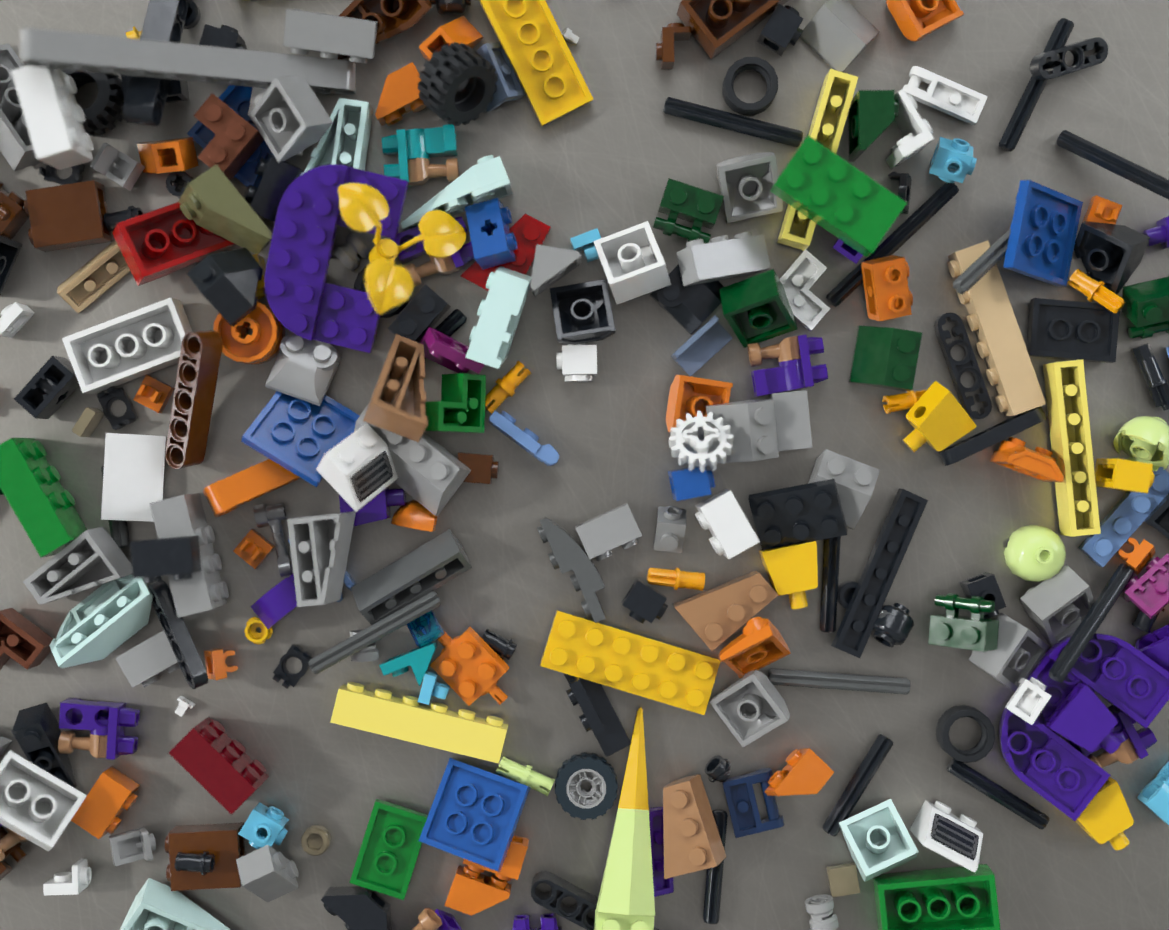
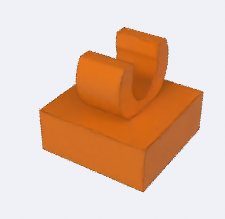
[1083,195,1123,224]
[133,375,175,413]
[233,529,275,569]
[1118,537,1156,575]
[203,648,238,680]

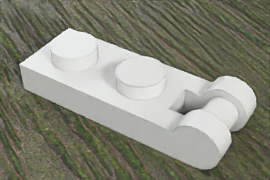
[903,66,988,125]

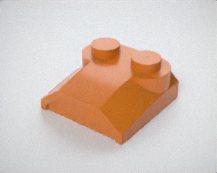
[886,0,964,42]
[666,375,733,432]
[990,437,1064,482]
[719,617,791,679]

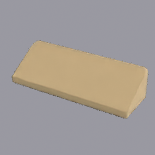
[57,240,130,314]

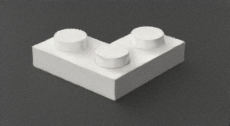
[779,249,830,331]

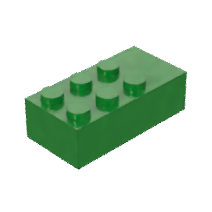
[770,135,907,258]
[0,438,88,558]
[873,864,1001,930]

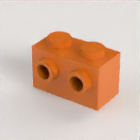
[861,255,913,322]

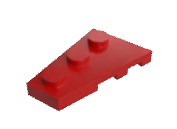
[460,213,551,292]

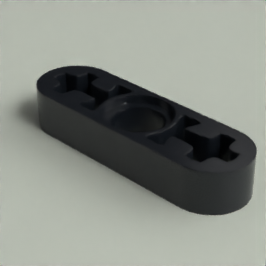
[1030,37,1108,80]

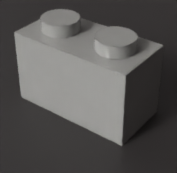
[769,390,813,451]
[575,503,642,561]
[116,630,180,688]
[236,845,299,903]

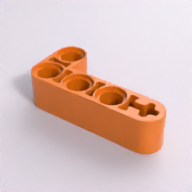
[203,459,301,518]

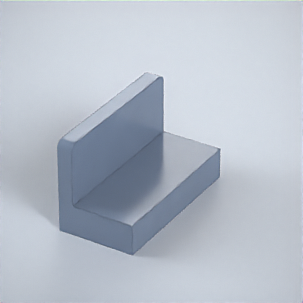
[476,42,526,112]
[671,315,733,376]

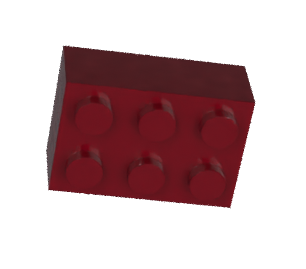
[169,717,269,815]

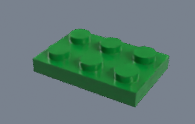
[349,799,428,900]

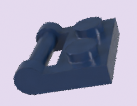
[722,768,785,838]

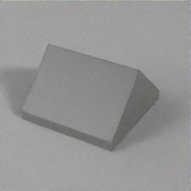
[800,0,880,72]
[530,245,581,297]

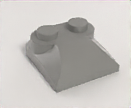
[717,152,783,223]
[265,333,342,406]
[709,670,790,747]

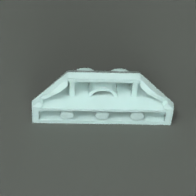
[49,574,153,668]

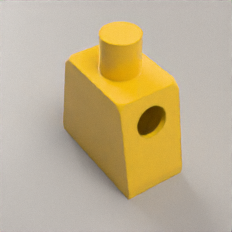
[903,381,977,452]
[759,541,818,609]
[1076,777,1134,850]

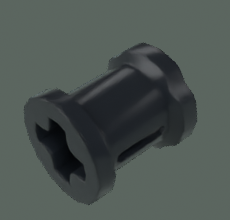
[166,171,194,199]

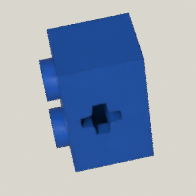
[465,197,518,270]
[668,466,715,501]

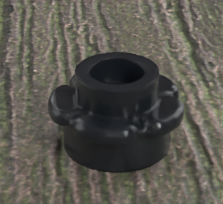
[705,755,731,783]

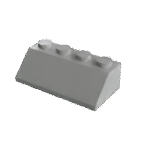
[0,43,40,171]
[354,404,471,516]

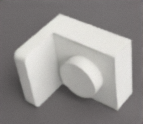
[0,302,35,338]
[1005,677,1051,725]
[43,858,92,896]

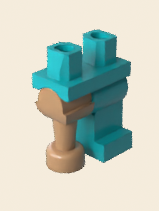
[382,124,459,187]

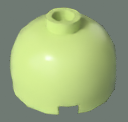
[1113,416,1169,471]
[1004,525,1066,582]

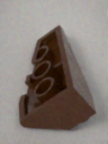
[338,0,432,60]

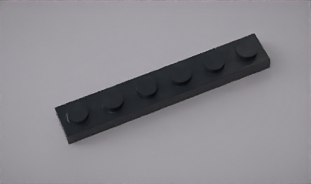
[831,488,928,658]

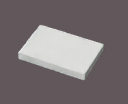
[101,433,166,522]

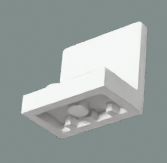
[886,89,934,169]

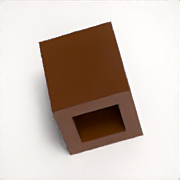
[457,453,499,484]

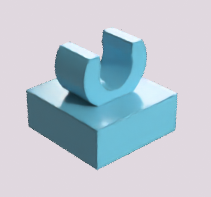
[570,228,601,263]
[418,670,450,705]

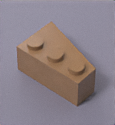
[363,334,428,442]
[673,570,778,651]
[663,774,727,879]

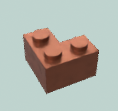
[193,93,264,181]
[0,608,53,670]

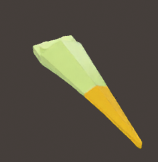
[594,707,655,930]

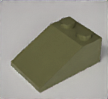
[178,165,273,254]

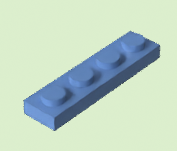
[1078,467,1169,567]

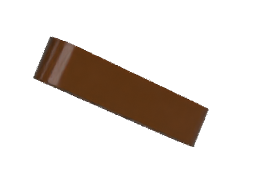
[165,330,222,469]

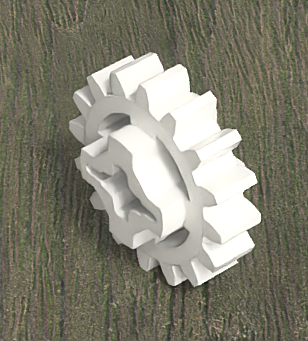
[669,411,733,472]

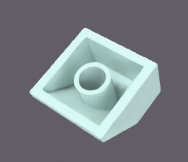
[839,799,919,882]

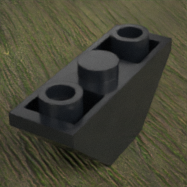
[321,886,391,930]

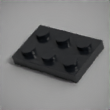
[1027,298,1120,363]
[748,478,847,550]

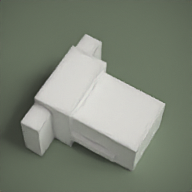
[562,28,579,45]
[174,695,196,717]

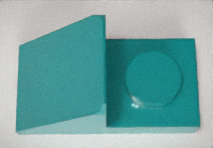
[379,640,438,686]

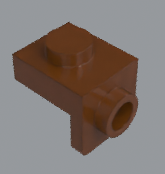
[656,23,691,70]

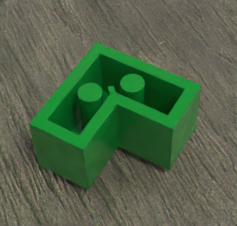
[425,373,486,433]

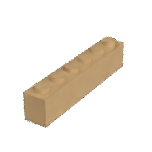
[947,240,1046,416]

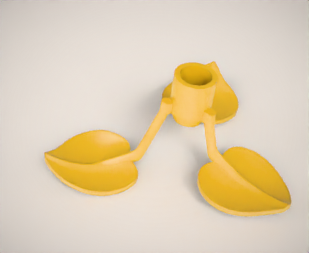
[337,183,466,315]

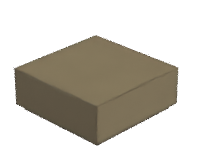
[72,407,104,437]
[826,862,860,898]

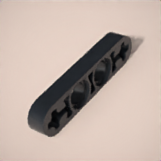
[934,312,992,420]
[939,406,1047,466]
[148,580,208,689]

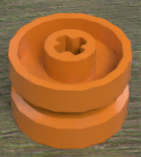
[214,301,286,365]

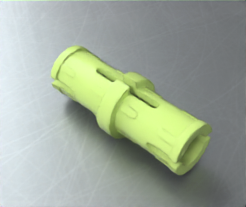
[496,756,555,797]

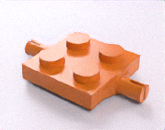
[430,626,510,706]

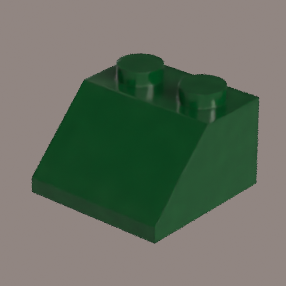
[848,90,899,162]
[719,269,798,348]
[849,326,922,392]

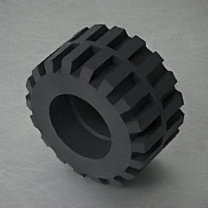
[418,42,498,126]
[60,69,124,136]

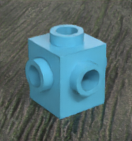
[929,137,977,183]
[239,802,289,849]

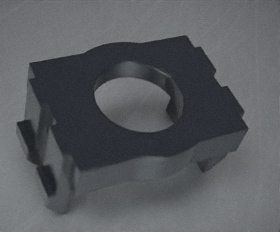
[38,161,85,185]
[888,172,912,214]
[97,386,138,430]
[272,644,313,689]

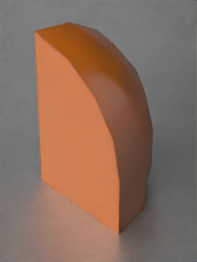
[391,500,438,532]

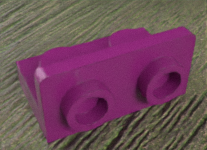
[420,327,485,374]
[1124,553,1169,619]

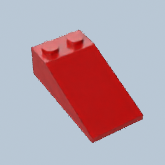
[112,202,236,286]

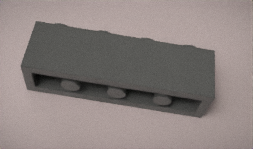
[351,529,472,625]

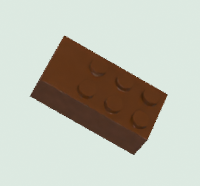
[677,0,789,59]

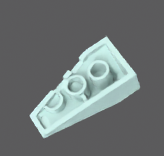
[401,155,513,231]
[120,878,231,930]

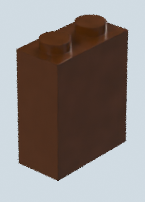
[24,180,113,252]
[165,822,246,891]

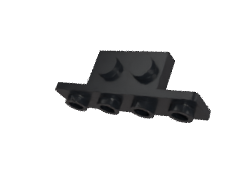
[564,673,631,757]

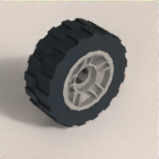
[555,752,618,820]

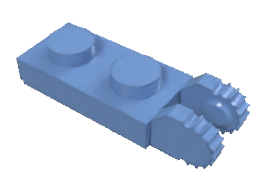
[489,411,559,466]

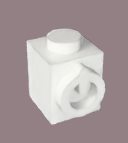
[556,343,597,382]

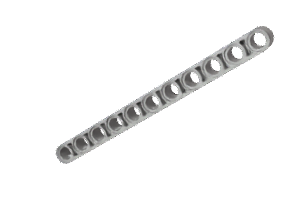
[20,28,356,95]

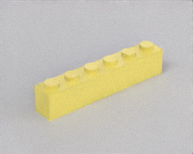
[777,69,858,251]
[1043,360,1101,537]
[330,682,509,764]

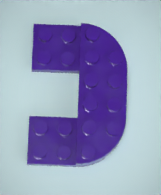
[264,165,409,353]
[998,633,1169,821]

